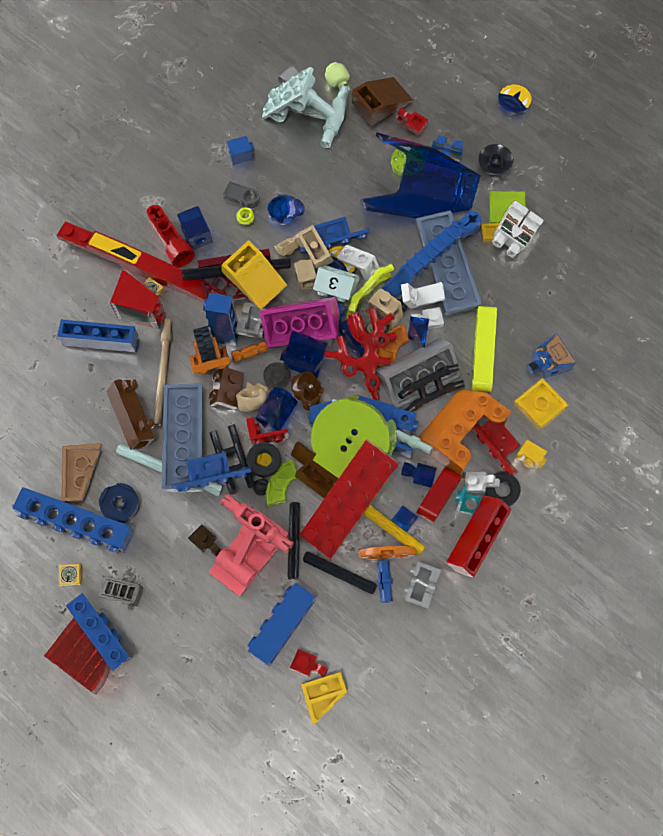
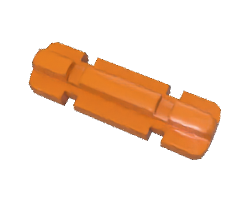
[231,341,268,362]

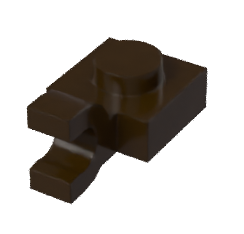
[188,524,221,557]

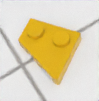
[301,672,347,724]

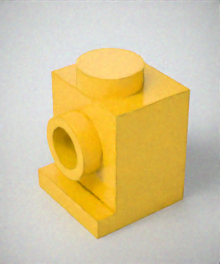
[514,440,547,470]

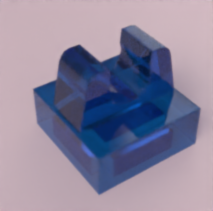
[391,505,418,532]

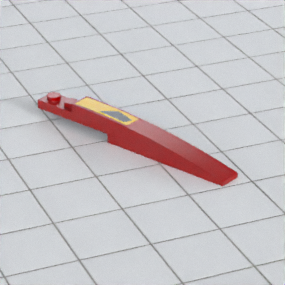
[56,221,226,302]

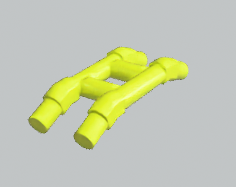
[346,264,394,319]

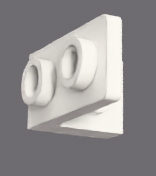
[337,245,380,281]
[401,282,445,309]

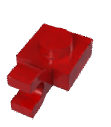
[397,108,429,136]
[290,649,328,677]

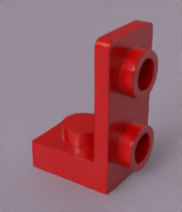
[246,417,289,446]

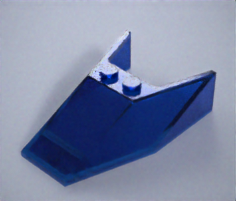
[360,132,481,219]

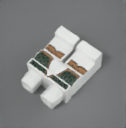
[492,200,544,258]

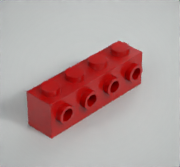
[446,495,512,578]

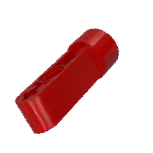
[146,205,195,268]

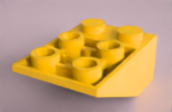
[222,240,287,310]

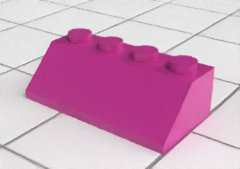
[259,297,340,348]

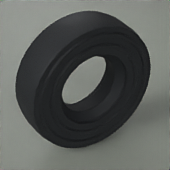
[246,442,282,478]
[485,472,521,506]

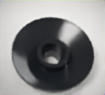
[478,144,514,175]

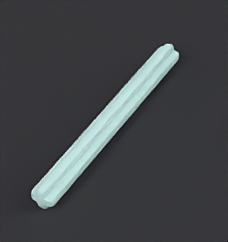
[116,444,223,496]

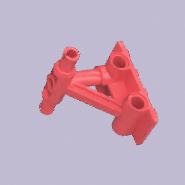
[209,493,294,596]

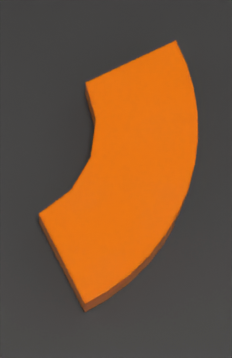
[378,324,409,368]
[359,546,416,560]

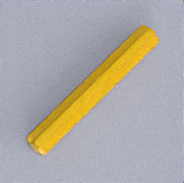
[364,505,425,555]

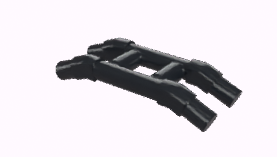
[398,363,465,412]
[209,424,255,495]

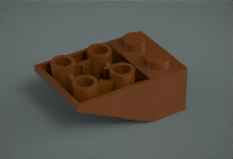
[352,77,413,126]

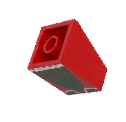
[110,270,166,329]

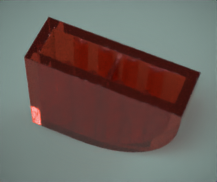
[44,618,110,695]

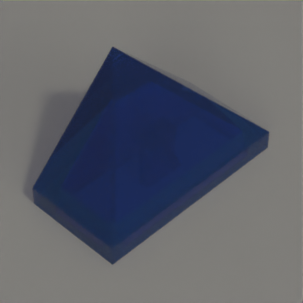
[408,316,429,348]

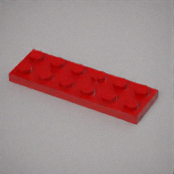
[299,439,400,559]

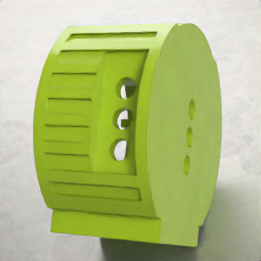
[311,395,397,478]

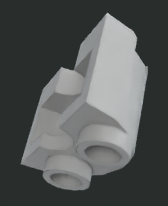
[235,302,266,339]
[403,562,441,609]

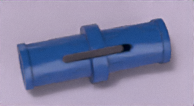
[376,561,393,603]

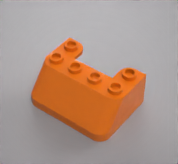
[419,389,511,476]

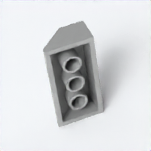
[376,337,462,408]

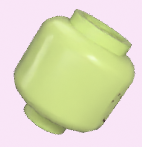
[325,62,350,89]

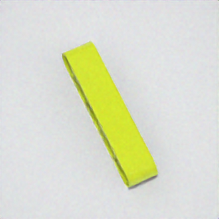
[472,306,497,393]

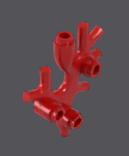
[324,308,397,400]

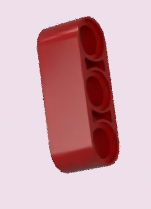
[416,466,462,523]

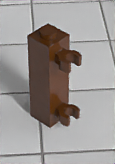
[106,379,155,450]

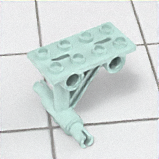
[262,67,351,148]

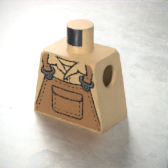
[365,288,404,330]

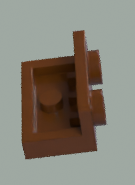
[209,367,244,410]

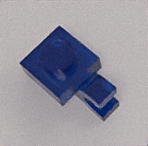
[401,462,437,488]

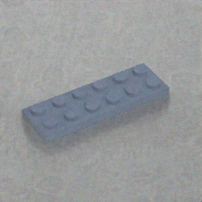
[416,210,482,316]
[161,383,203,493]

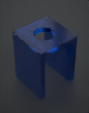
[177,206,213,250]

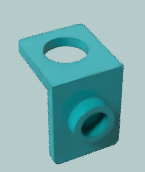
[455,485,482,515]

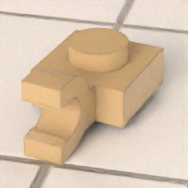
[274,231,304,256]

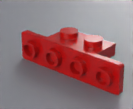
[471,420,521,475]

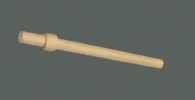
[154,319,172,426]

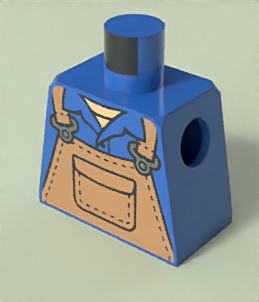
[527,334,576,378]

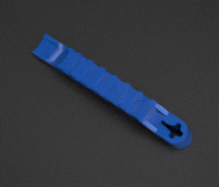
[381,212,481,298]

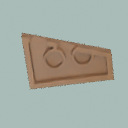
[61,443,103,503]

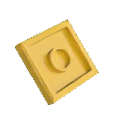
[514,378,569,430]

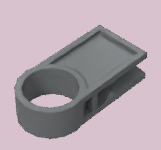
[223,181,260,208]

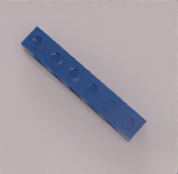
[12,487,134,553]

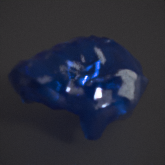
[267,194,305,225]

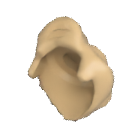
[236,382,273,412]

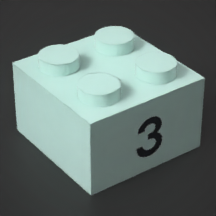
[313,266,360,302]

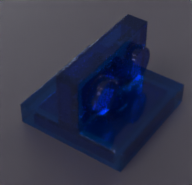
[280,331,328,378]

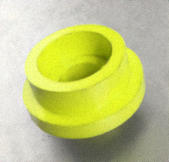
[236,208,254,225]

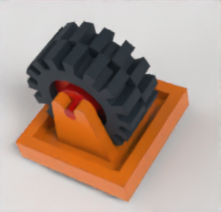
[189,326,231,374]

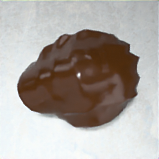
[291,371,324,411]

